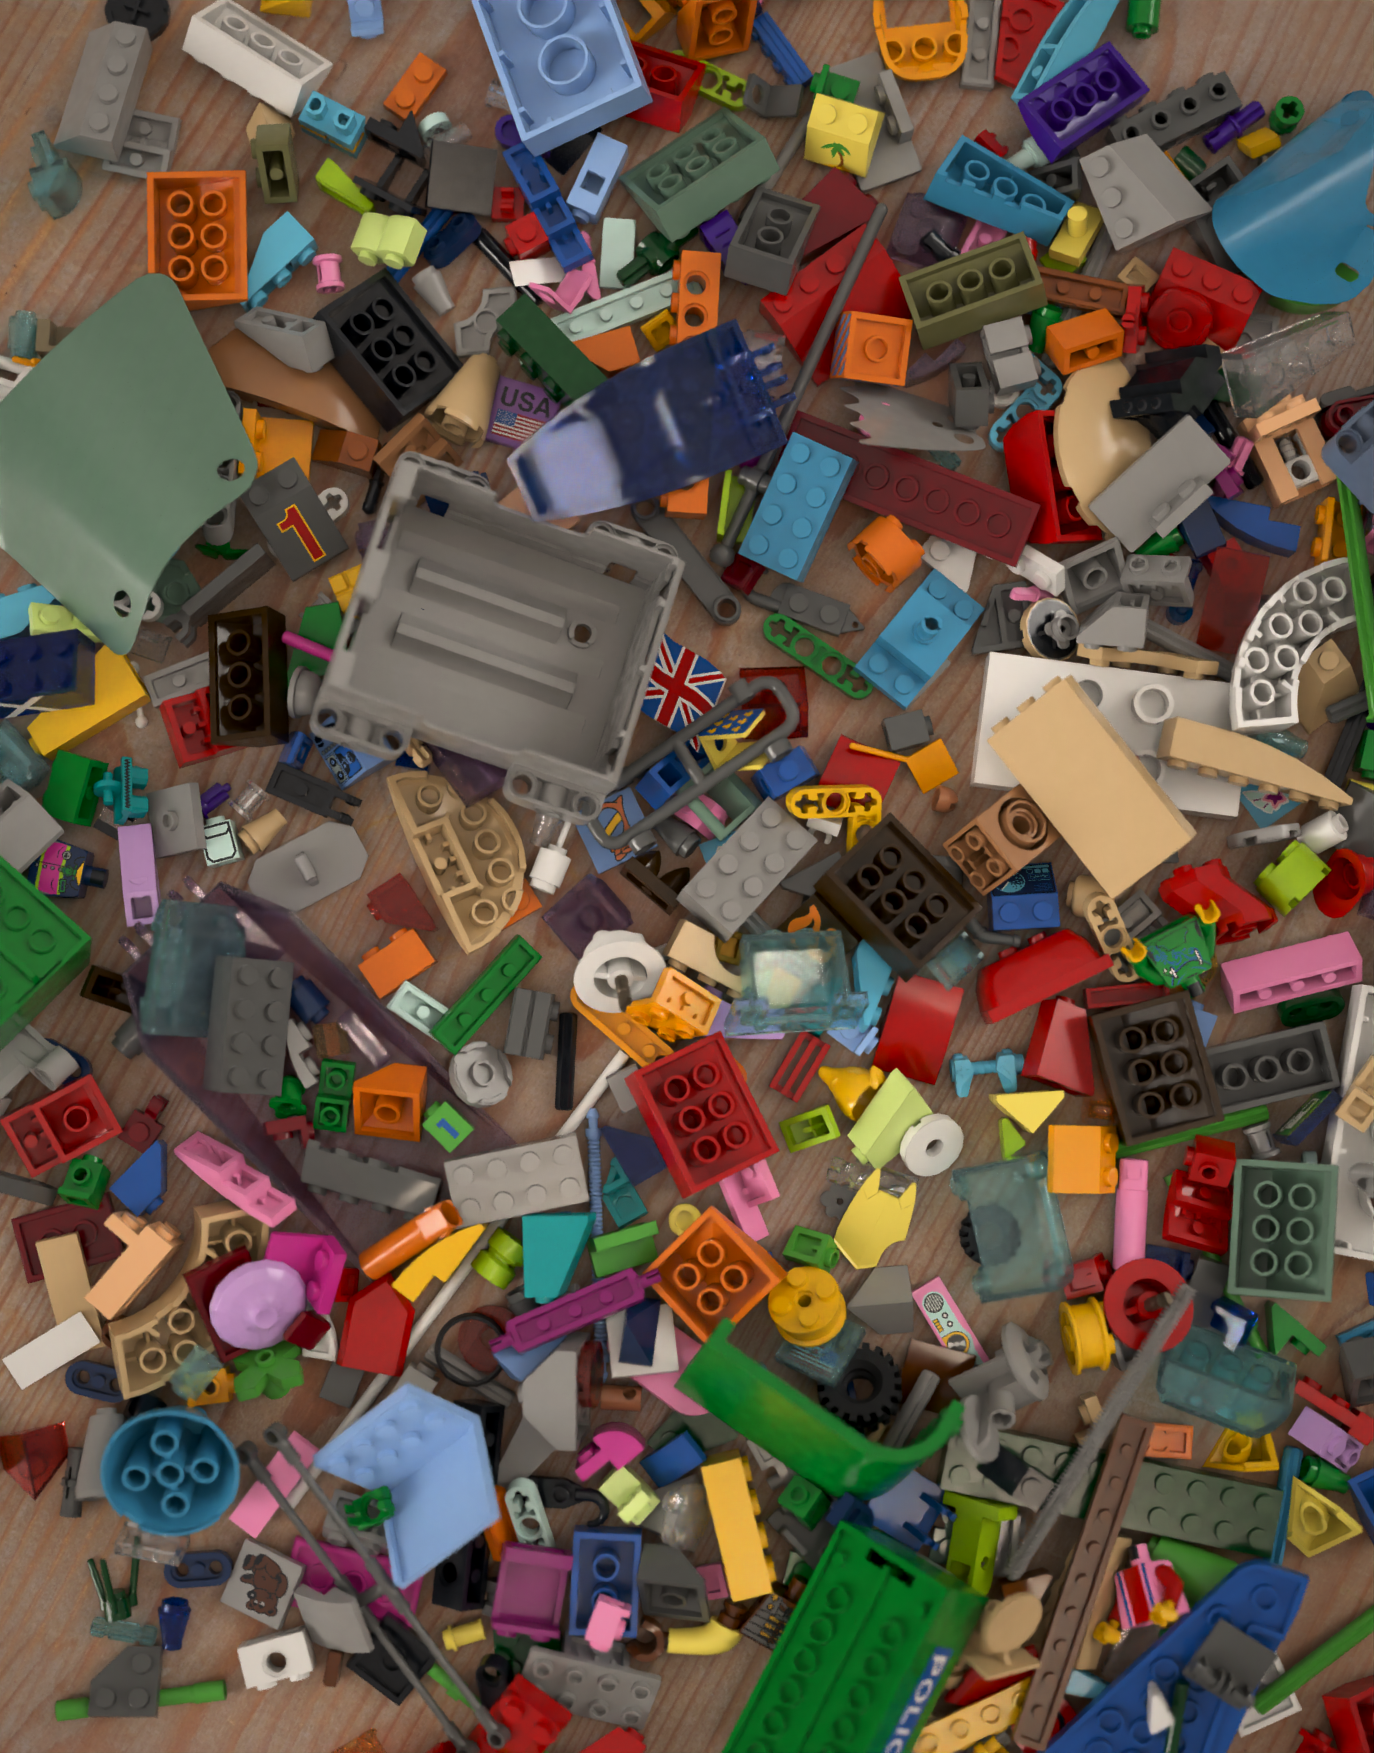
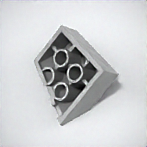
[1079,134,1213,254]

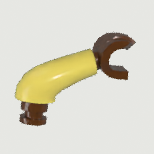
[625,1598,748,1662]

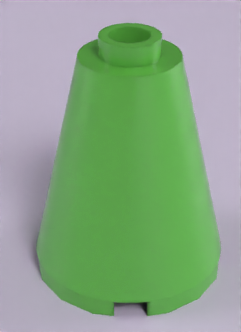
[1147,1535,1239,1609]

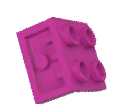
[264,1232,347,1315]

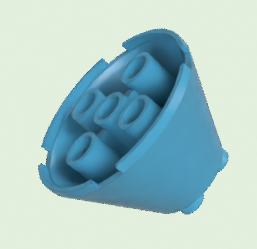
[100,1405,240,1536]

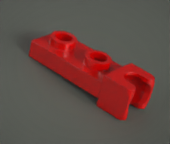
[1285,1375,1374,1446]

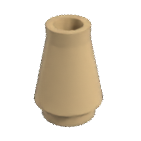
[237,808,287,855]

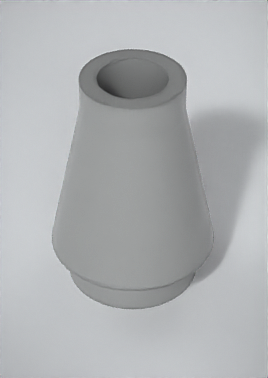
[411,265,455,317]

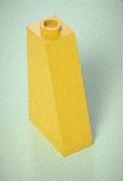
[27,645,151,761]

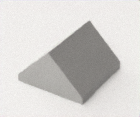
[1059,537,1125,615]

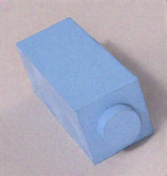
[566,132,628,225]

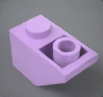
[1288,1406,1364,1473]

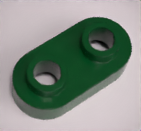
[1276,988,1345,1027]

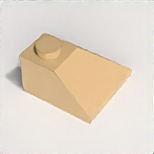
[1297,638,1359,734]

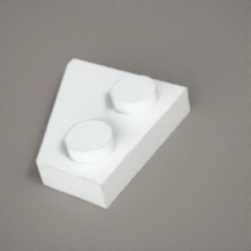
[921,535,977,593]

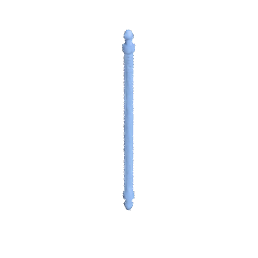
[585,1108,609,1383]

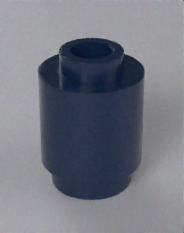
[290,975,331,1025]

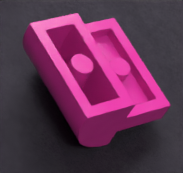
[575,1422,645,1481]

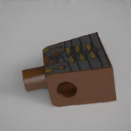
[738,1574,809,1652]

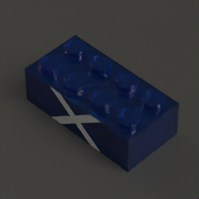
[0,629,95,719]

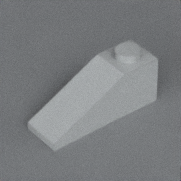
[234,306,335,373]

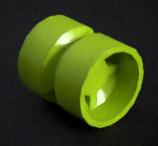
[470,1226,523,1290]

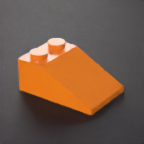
[676,0,758,61]

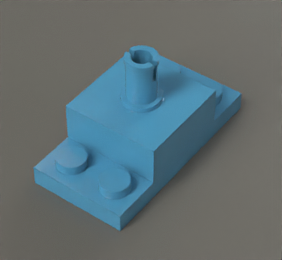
[853,568,985,710]

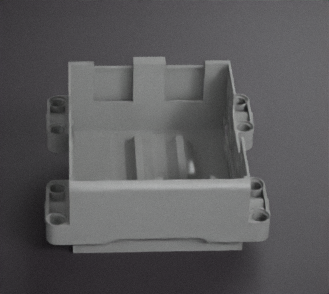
[310,451,685,826]

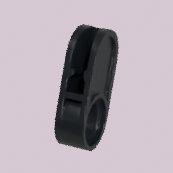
[475,1653,513,1710]

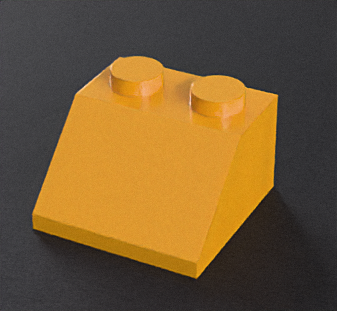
[1047,1125,1119,1194]

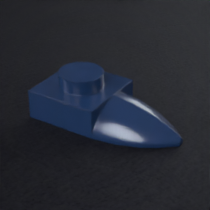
[826,1492,874,1528]

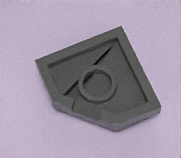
[88,1646,164,1718]

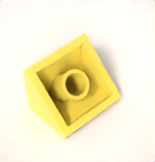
[989,1089,1064,1133]

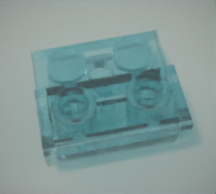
[27,130,83,220]
[0,718,50,793]

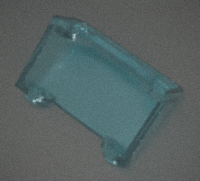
[950,1150,1074,1304]

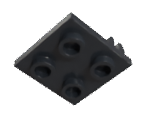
[352,153,429,218]

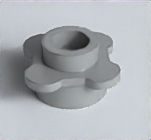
[1044,609,1079,649]

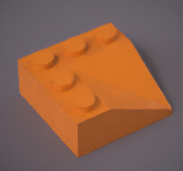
[641,1205,788,1342]

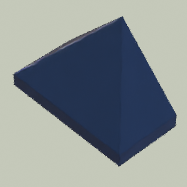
[618,1297,661,1367]

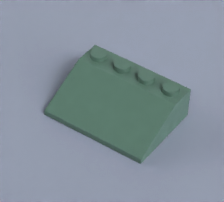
[618,106,780,242]
[1227,1158,1339,1302]

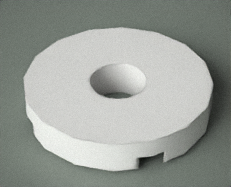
[900,1113,964,1177]

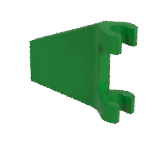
[287,601,348,688]

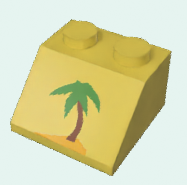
[804,93,885,178]

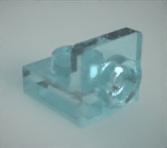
[169,1344,224,1401]

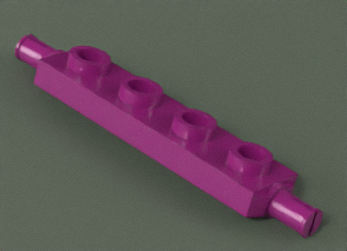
[488,1268,662,1355]

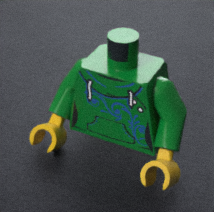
[1120,900,1220,998]

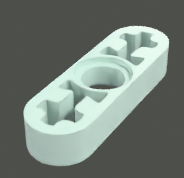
[505,1477,556,1548]

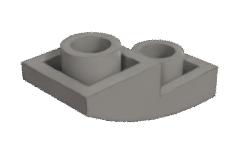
[287,1019,321,1089]

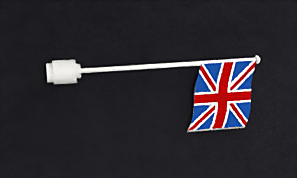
[529,633,727,895]

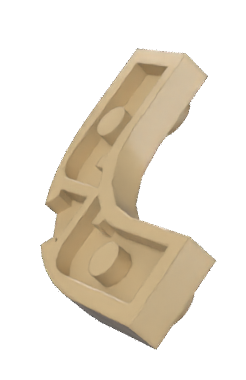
[1077,643,1219,680]

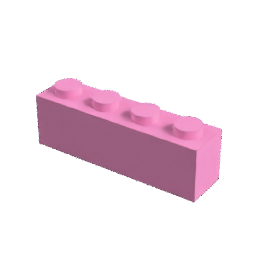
[1220,931,1363,1014]

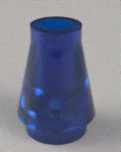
[157,1597,191,1651]

